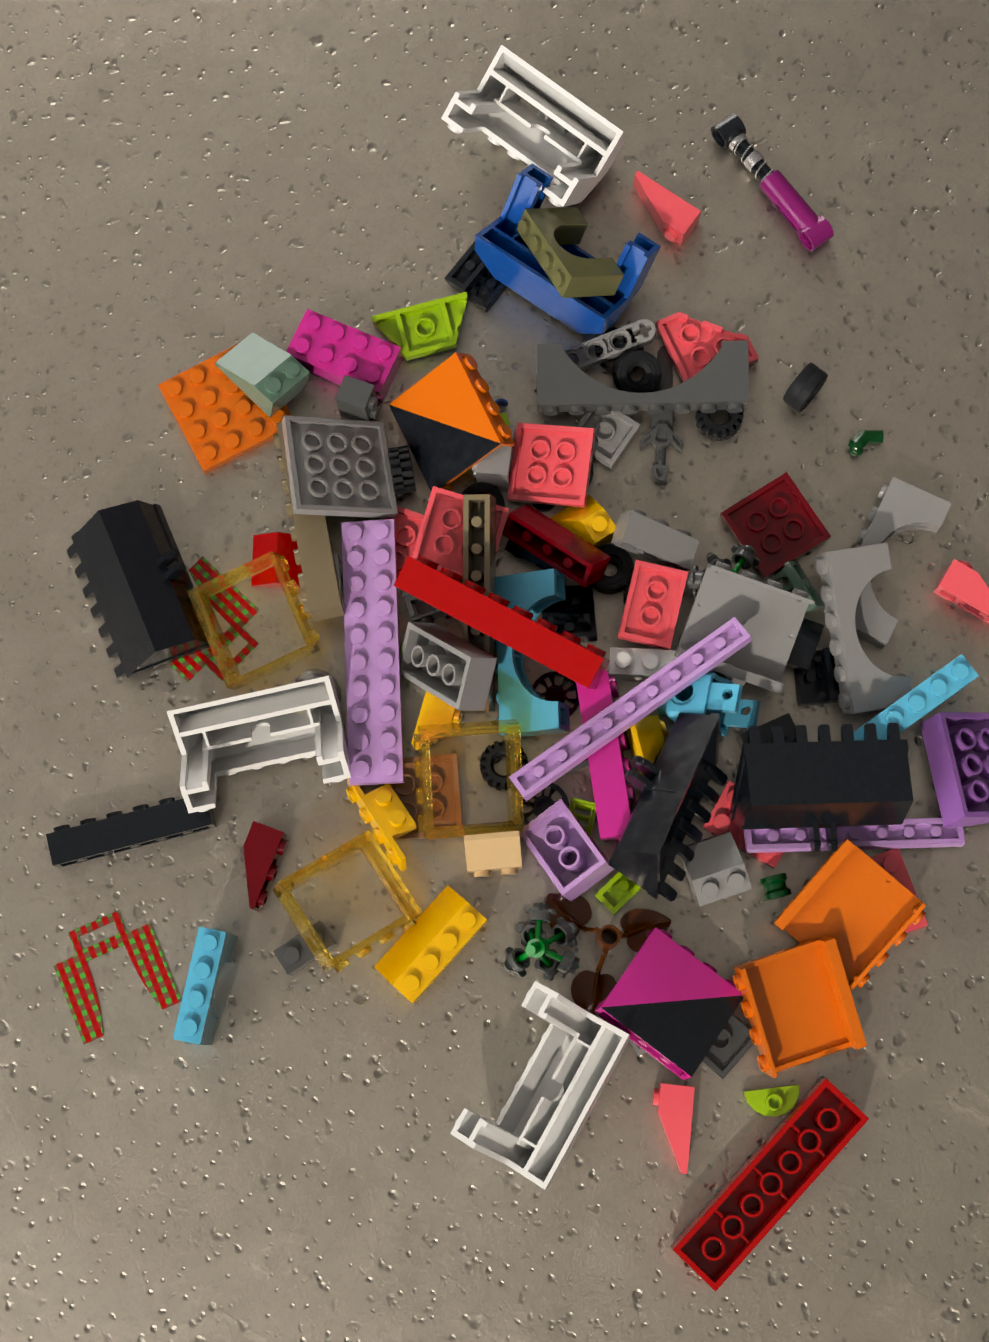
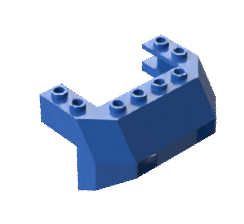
[474,164,661,334]

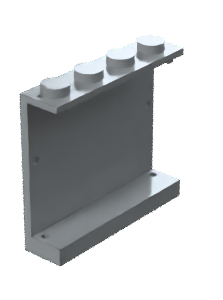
[674,561,815,694]

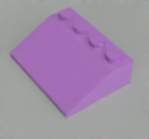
[920,712,989,827]

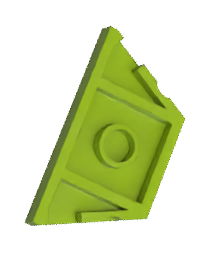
[371,292,468,361]

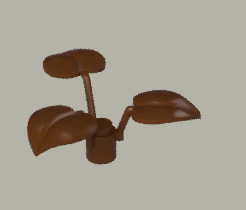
[546,893,671,1017]

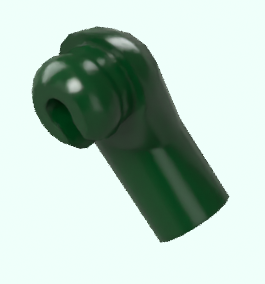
[848,430,884,456]

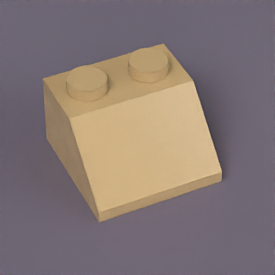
[464,830,522,878]

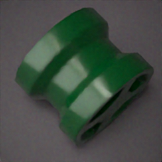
[759,873,792,901]

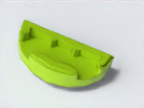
[743,1084,799,1117]

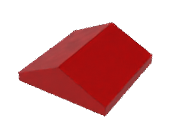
[251,532,302,588]

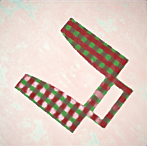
[168,556,259,682]
[54,911,182,1044]

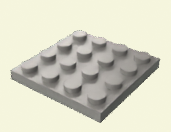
[281,415,398,519]

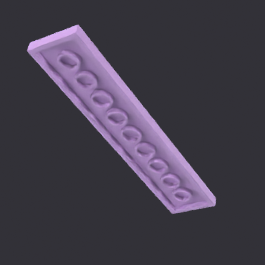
[341,519,405,786]

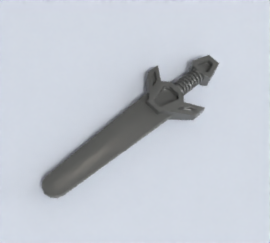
[640,346,683,484]

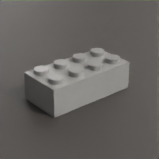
[400,622,497,711]

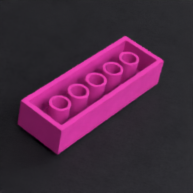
[576,670,636,843]

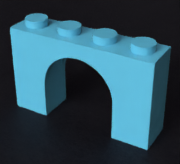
[173,927,237,1045]

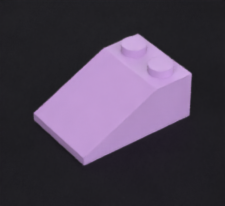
[519,799,614,902]

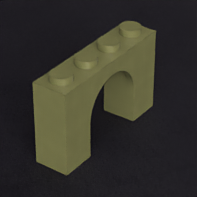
[517,207,624,298]

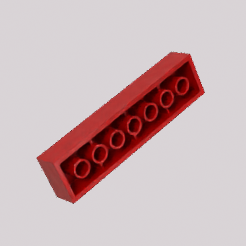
[394,555,610,689]
[670,1078,869,1292]

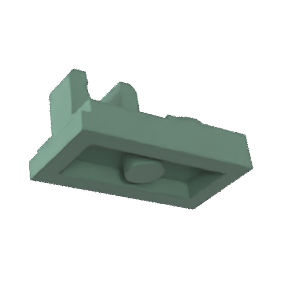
[774,560,825,612]

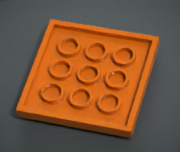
[158,344,292,474]

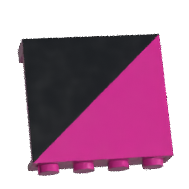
[593,927,743,1080]

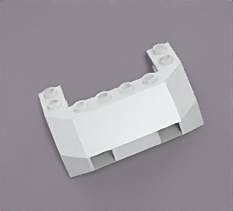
[441,45,624,207]
[166,675,351,813]
[450,981,630,1190]

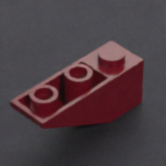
[243,821,289,911]

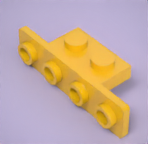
[346,778,416,872]

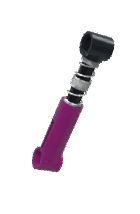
[711,113,834,252]

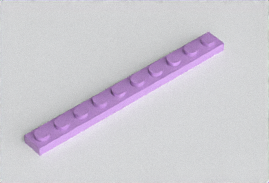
[509,617,752,801]

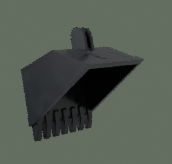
[67,500,217,678]
[608,713,728,902]
[729,723,913,852]

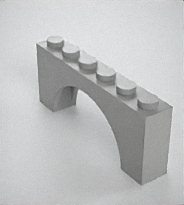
[823,477,952,649]
[816,543,912,714]

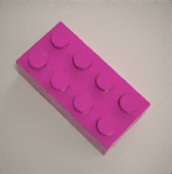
[286,309,403,403]

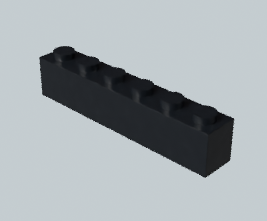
[46,797,216,868]

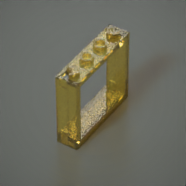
[187,551,320,690]
[413,719,524,840]
[273,830,422,974]

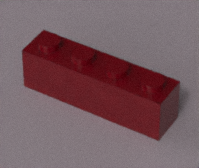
[502,504,610,587]

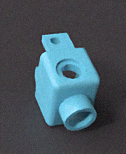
[656,672,760,736]

